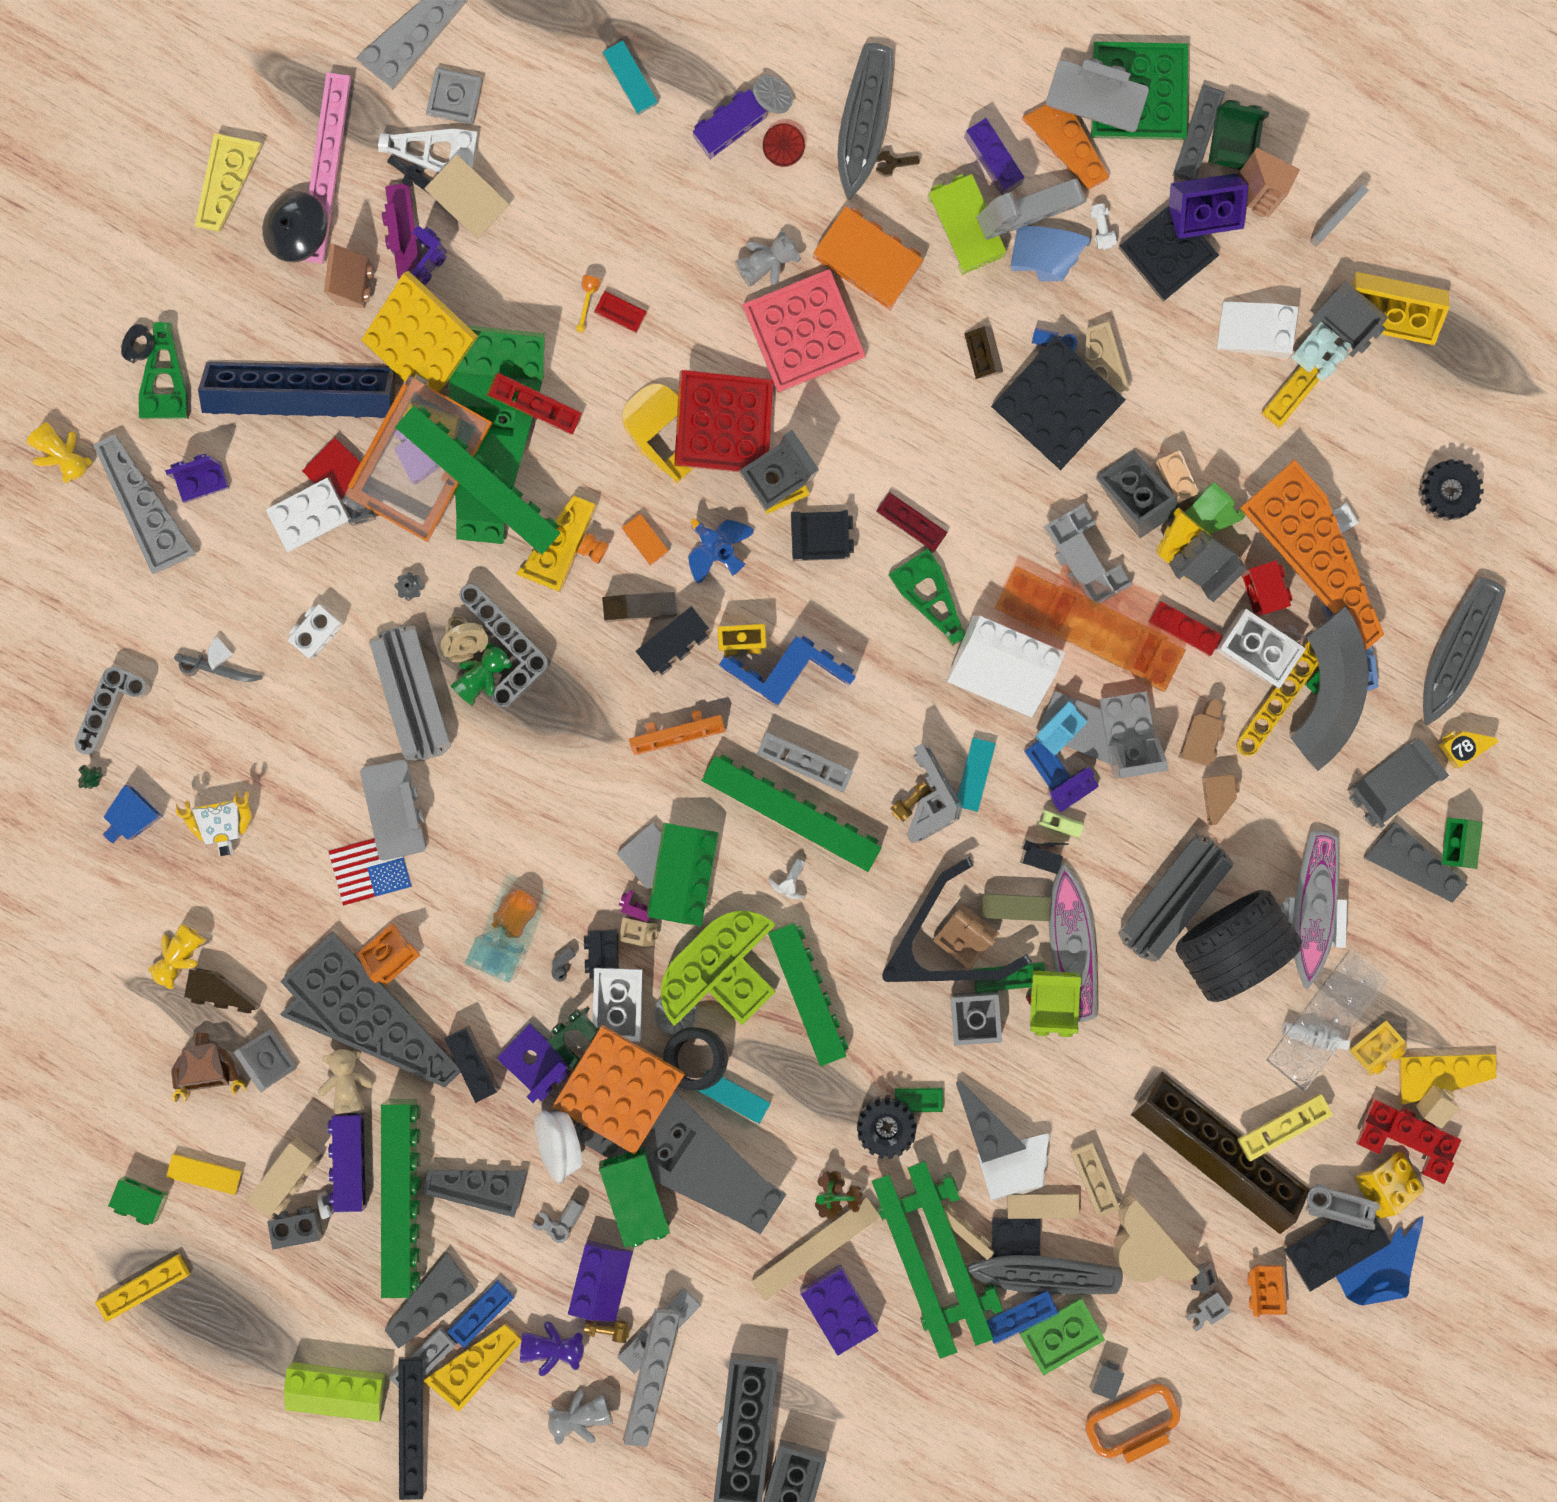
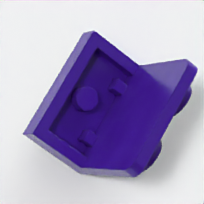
[411,225,447,286]

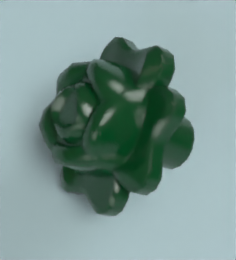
[77,765,103,789]

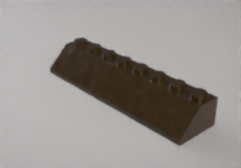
[1131,1072,1310,1234]

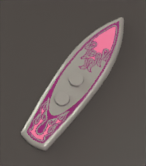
[1292,831,1339,989]
[1048,863,1097,1022]

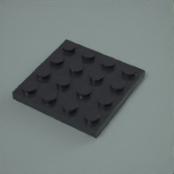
[991,335,1126,471]

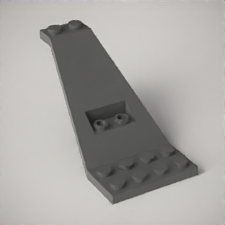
[575,1091,787,1234]

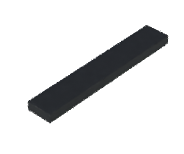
[398,1356,424,1500]

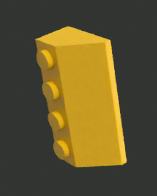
[1351,272,1450,345]

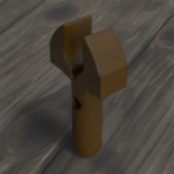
[876,151,920,177]

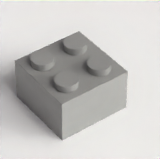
[950,991,1002,1046]

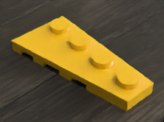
[516,495,597,593]
[1399,1054,1497,1105]
[423,1323,522,1412]

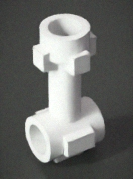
[1090,204,1117,250]

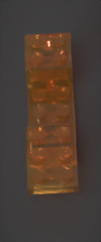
[994,566,1186,693]

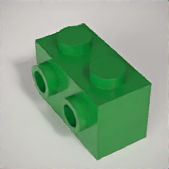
[1441,817,1483,869]
[108,1176,168,1225]

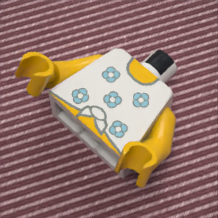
[176,791,252,857]

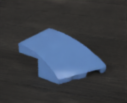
[1010,226,1091,281]

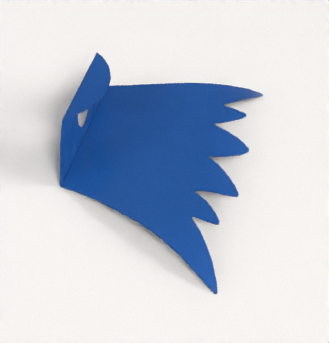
[1336,1216,1424,1306]

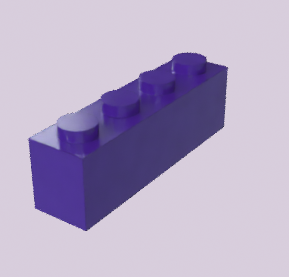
[328,1113,366,1212]

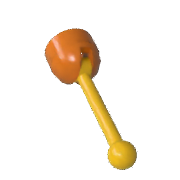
[576,275,602,333]

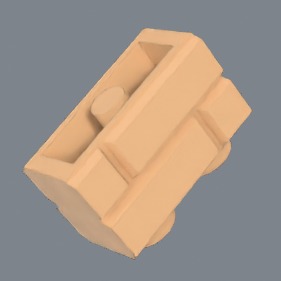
[1155,450,1200,504]

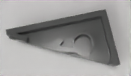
[956,1081,1026,1163]

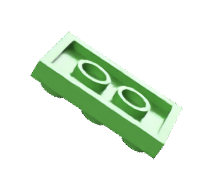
[1019,1297,1105,1376]

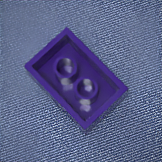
[800,1264,878,1356]

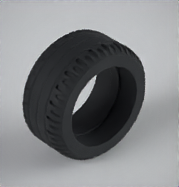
[663,1027,728,1091]

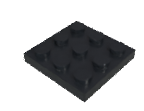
[1118,205,1219,302]

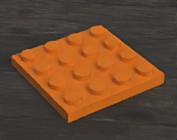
[552,1025,684,1155]

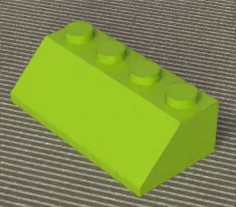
[284,1362,386,1422]

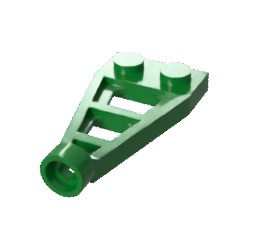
[139,322,188,419]
[888,549,966,646]

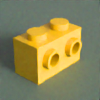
[717,624,766,656]

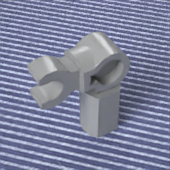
[532,1198,586,1243]

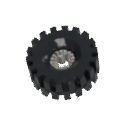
[1418,459,1484,521]
[857,1095,917,1159]

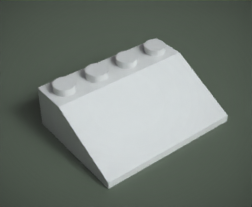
[946,616,1065,717]

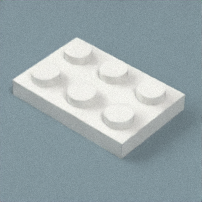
[266,478,350,552]

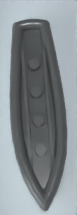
[837,43,894,200]
[1423,577,1506,725]
[966,1255,1123,1295]

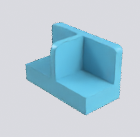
[1034,701,1087,755]

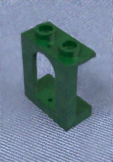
[548,1006,598,1070]

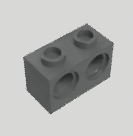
[267,1206,324,1250]

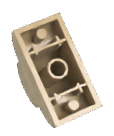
[1113,1192,1200,1282]

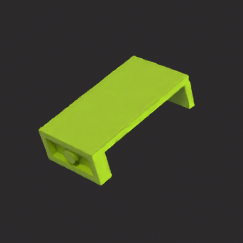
[927,174,1006,276]

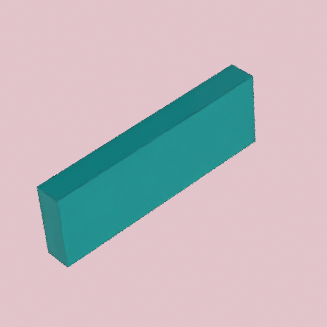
[602,40,658,115]
[957,737,996,812]
[697,1068,771,1124]

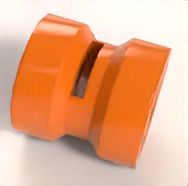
[577,532,609,564]

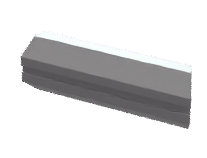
[369,625,451,761]

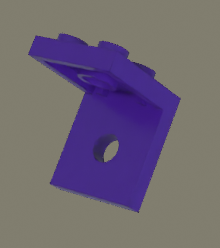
[497,1023,570,1103]

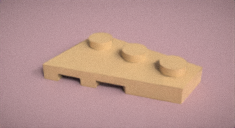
[1085,322,1130,393]

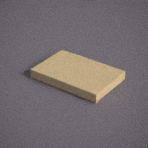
[425,154,510,239]

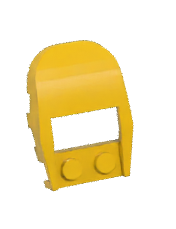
[622,384,695,484]

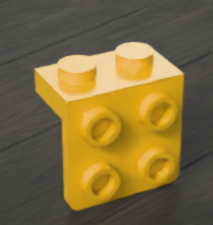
[1354,1151,1424,1219]

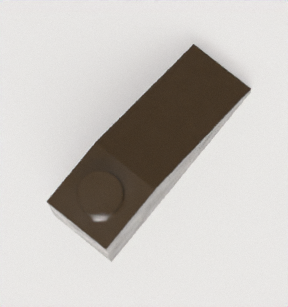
[602,592,677,622]

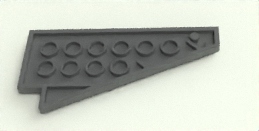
[280,932,461,1088]

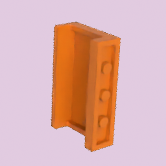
[813,206,924,311]

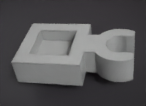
[1185,1291,1231,1331]

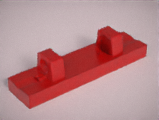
[487,373,582,435]

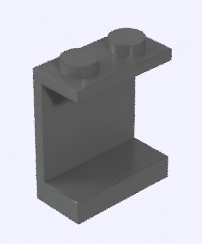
[1169,530,1247,602]

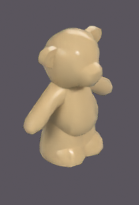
[318,1049,374,1114]

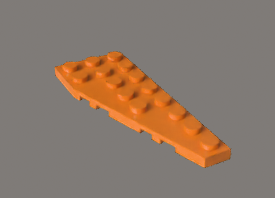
[1239,460,1385,650]

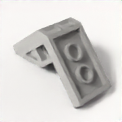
[1099,691,1168,779]
[907,744,963,843]

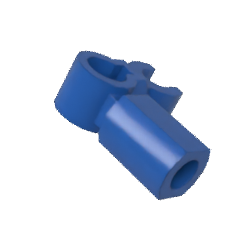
[1031,328,1077,351]

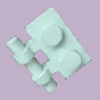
[1291,322,1351,381]

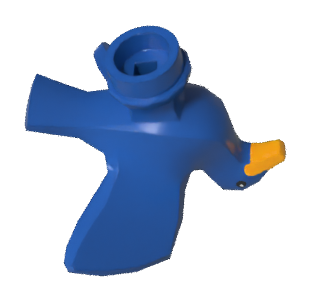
[688,518,754,583]

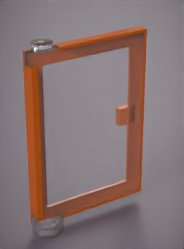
[341,374,493,542]

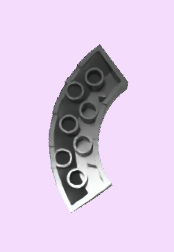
[1289,606,1368,771]

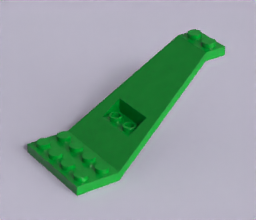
[449,325,545,544]

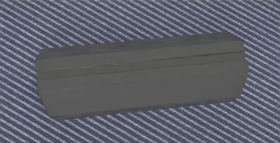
[1118,834,1233,962]

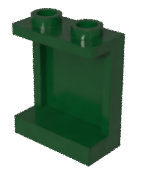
[1208,100,1269,170]

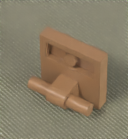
[933,904,1000,970]

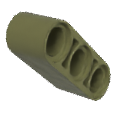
[981,894,1051,921]

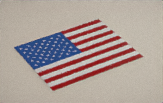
[328,838,412,906]

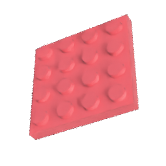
[742,269,866,393]

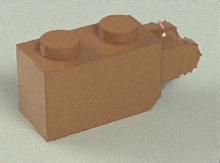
[1178,699,1225,766]

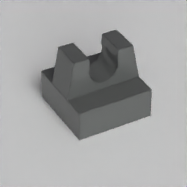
[1190,1262,1217,1293]

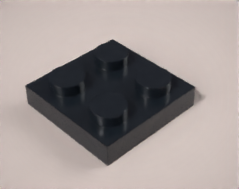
[992,1217,1040,1258]

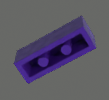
[692,89,767,160]
[964,118,1025,195]

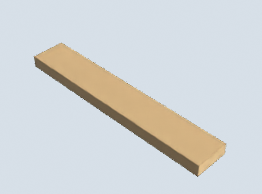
[752,1196,880,1301]

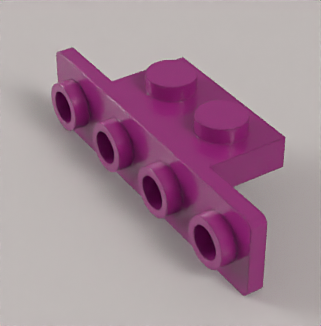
[382,184,420,279]

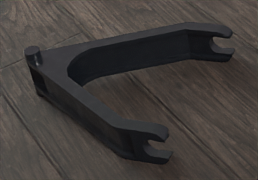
[882,857,1032,982]

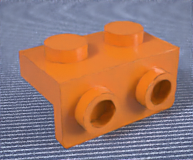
[1247,1265,1288,1317]

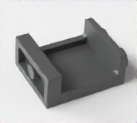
[1309,280,1388,357]

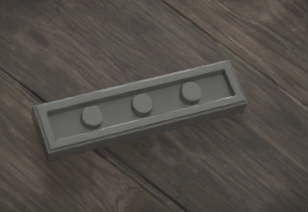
[1172,84,1225,181]

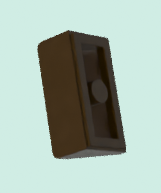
[964,326,1003,379]

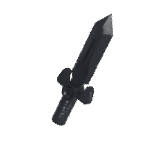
[387,155,432,196]

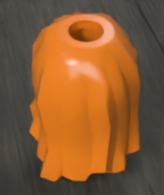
[491,889,537,938]

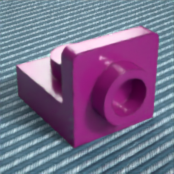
[619,889,650,922]

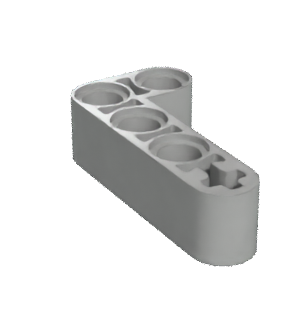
[75,667,151,755]

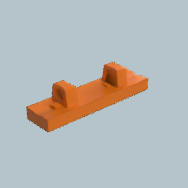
[629,710,726,756]

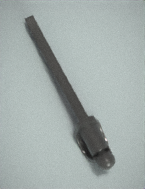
[174,653,263,682]

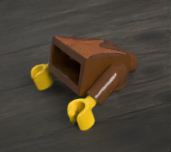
[171,1033,246,1102]

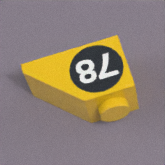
[1438,730,1499,769]

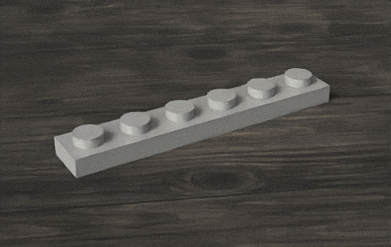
[623,1308,679,1447]

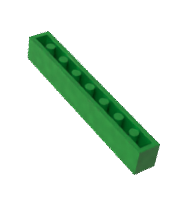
[395,405,561,555]
[701,754,882,872]

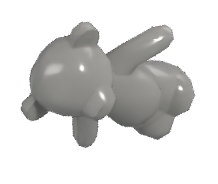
[734,231,801,287]
[548,1389,613,1445]

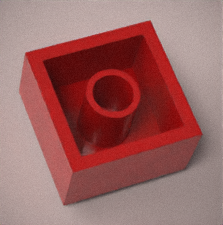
[1241,560,1293,617]

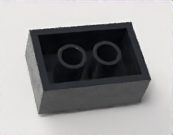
[635,606,711,676]

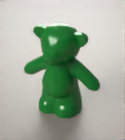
[450,643,512,707]

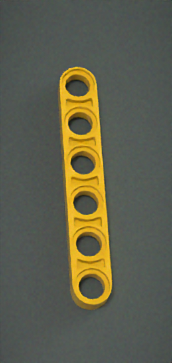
[1236,641,1318,756]

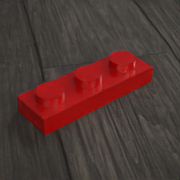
[1148,601,1223,657]

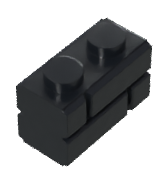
[584,929,619,979]

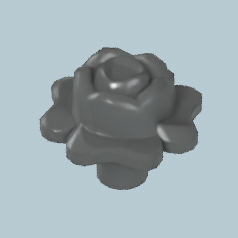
[394,572,424,601]

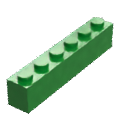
[768,922,849,1067]

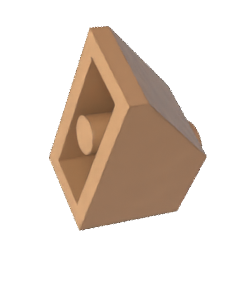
[1202,774,1240,825]

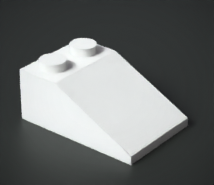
[1216,302,1298,359]
[1215,609,1306,688]
[592,968,642,1042]

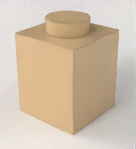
[1416,1085,1460,1129]

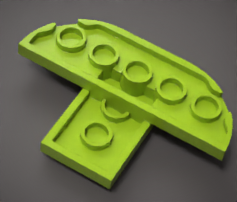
[661,911,776,1026]

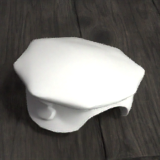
[534,1110,583,1185]

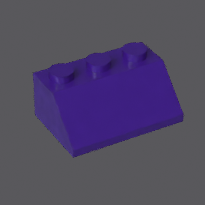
[1169,173,1248,239]
[567,1240,633,1321]

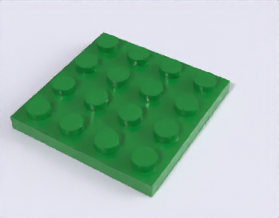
[1091,41,1188,140]

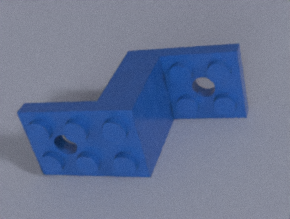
[719,636,856,706]

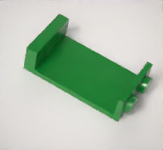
[599,1147,670,1247]

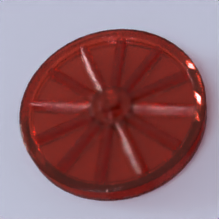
[762,123,805,167]

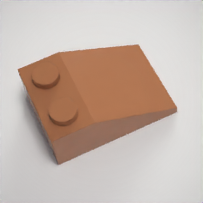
[324,243,373,309]

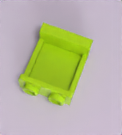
[1030,971,1081,1037]

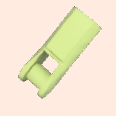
[1039,810,1084,838]

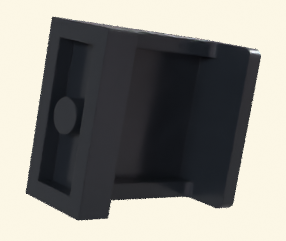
[791,510,854,561]

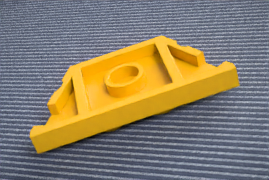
[1156,508,1215,579]

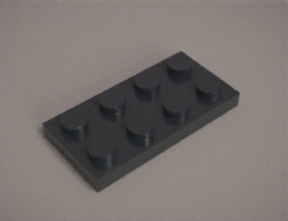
[1283,1211,1391,1292]

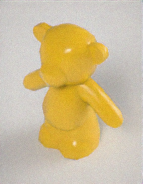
[26,422,92,483]
[148,923,207,989]

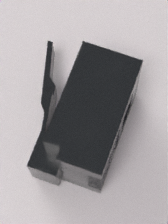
[1020,840,1069,874]

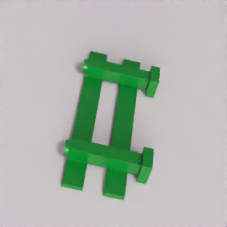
[871,1161,1003,1359]

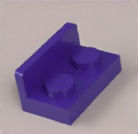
[1047,767,1099,812]

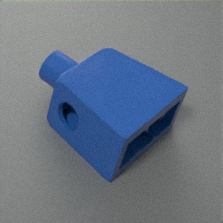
[103,785,163,844]

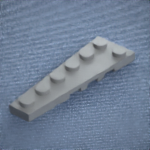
[356,0,468,90]
[93,435,196,574]

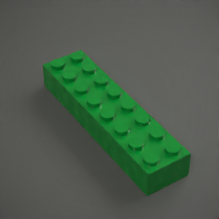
[381,1099,421,1298]

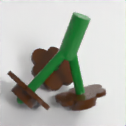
[815,1171,863,1220]

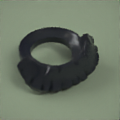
[121,324,154,364]

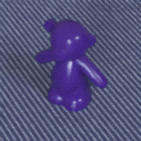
[520,1321,584,1376]

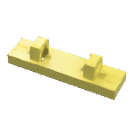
[1237,1094,1333,1161]

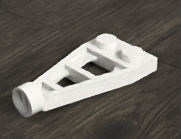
[378,129,478,173]

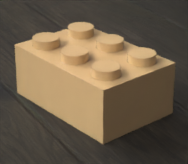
[246,1136,321,1218]

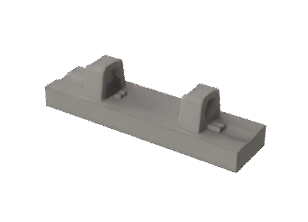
[757,732,853,793]
[617,1288,701,1374]

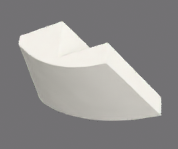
[977,1133,1051,1201]

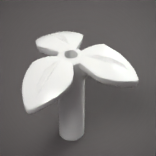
[768,859,806,899]

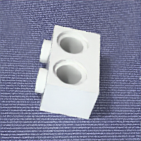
[288,604,344,660]

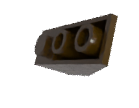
[184,967,260,1013]

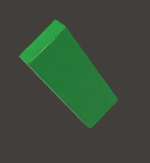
[973,962,1045,993]

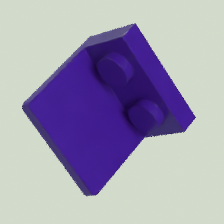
[165,454,229,503]

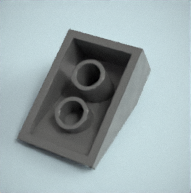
[1096,450,1178,538]

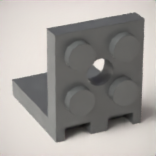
[739,430,819,512]

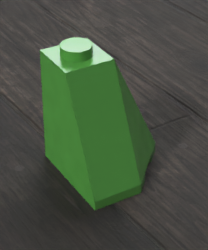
[1184,482,1245,535]

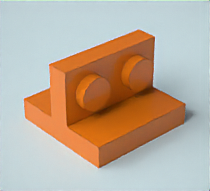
[357,922,420,986]

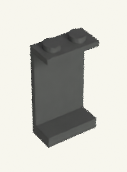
[1347,738,1449,828]

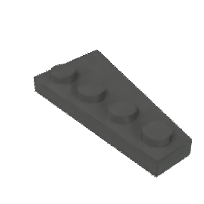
[422,1170,527,1217]

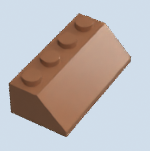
[1237,148,1300,217]

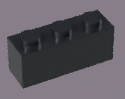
[444,1026,500,1103]

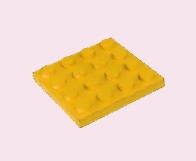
[361,271,478,404]

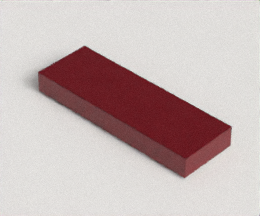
[876,492,948,552]

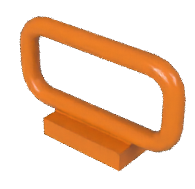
[1085,1384,1181,1464]

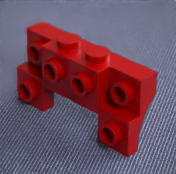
[1356,1098,1462,1185]

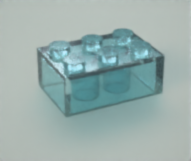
[465,931,528,983]

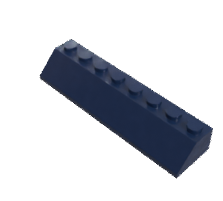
[198,362,395,418]

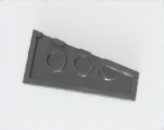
[1363,822,1468,903]
[385,1252,476,1349]

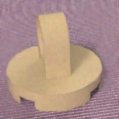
[441,615,488,662]

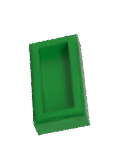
[895,1087,943,1112]

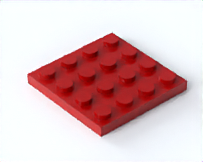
[674,370,773,475]

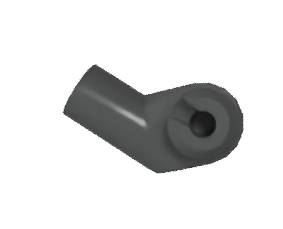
[551,946,576,982]

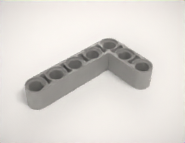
[976,179,1087,240]
[459,584,549,708]

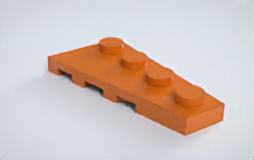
[1022,105,1109,191]

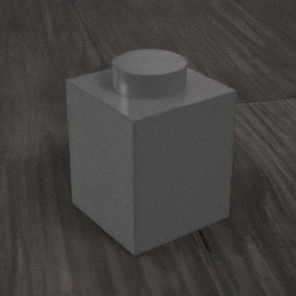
[1089,1360,1125,1401]

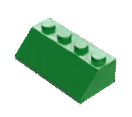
[647,823,718,926]

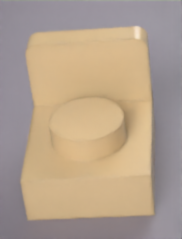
[618,917,658,947]

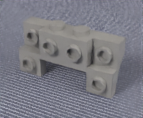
[1044,503,1133,608]

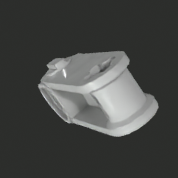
[1306,1184,1380,1230]

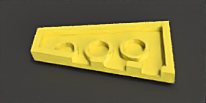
[195,133,262,232]

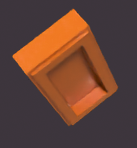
[621,514,669,566]

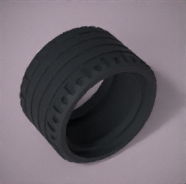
[1175,890,1302,1002]

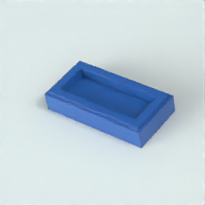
[1024,741,1071,790]

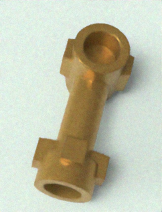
[890,781,932,822]
[584,1319,630,1343]

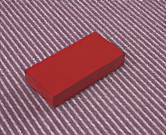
[594,291,647,334]

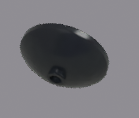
[262,191,327,263]

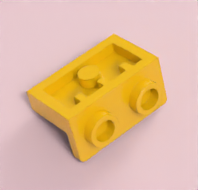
[1349,1021,1407,1077]

